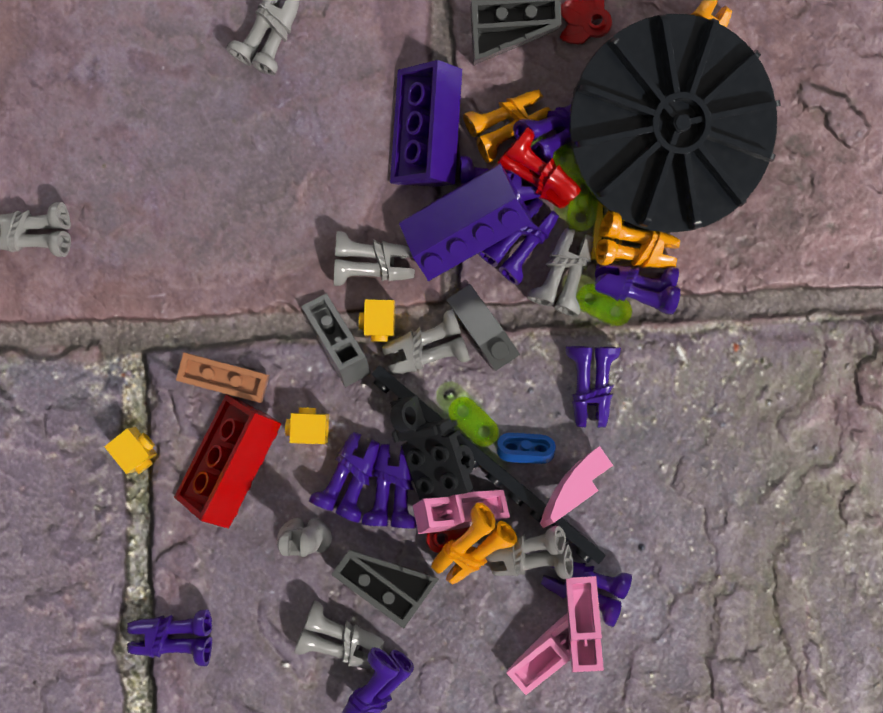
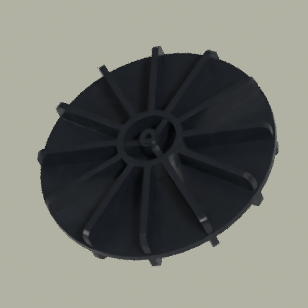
[569,14,781,232]

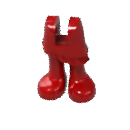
[497,127,581,209]

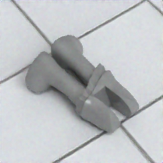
[226,0,300,75]
[0,202,71,257]
[527,227,594,317]
[334,231,415,286]
[381,309,471,375]
[277,517,332,557]
[486,526,574,579]
[294,600,384,669]

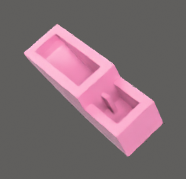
[540,446,613,528]
[413,490,510,534]
[566,576,604,673]
[506,613,571,695]

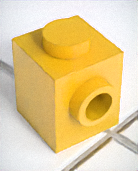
[359,299,395,342]
[285,407,329,444]
[104,427,157,474]

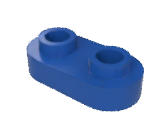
[496,433,556,464]

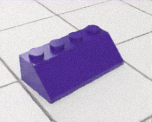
[390,60,462,187]
[399,163,531,281]

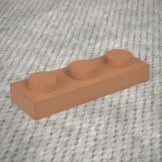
[176,352,270,403]

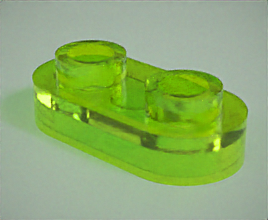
[566,174,598,232]
[576,284,632,326]
[449,397,499,447]

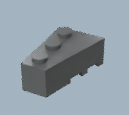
[470,0,562,66]
[331,549,439,629]

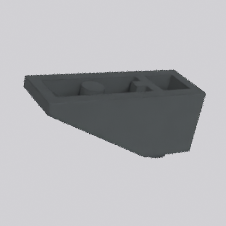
[446,284,520,372]
[301,293,371,388]

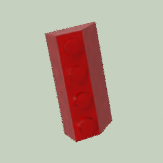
[174,394,282,529]

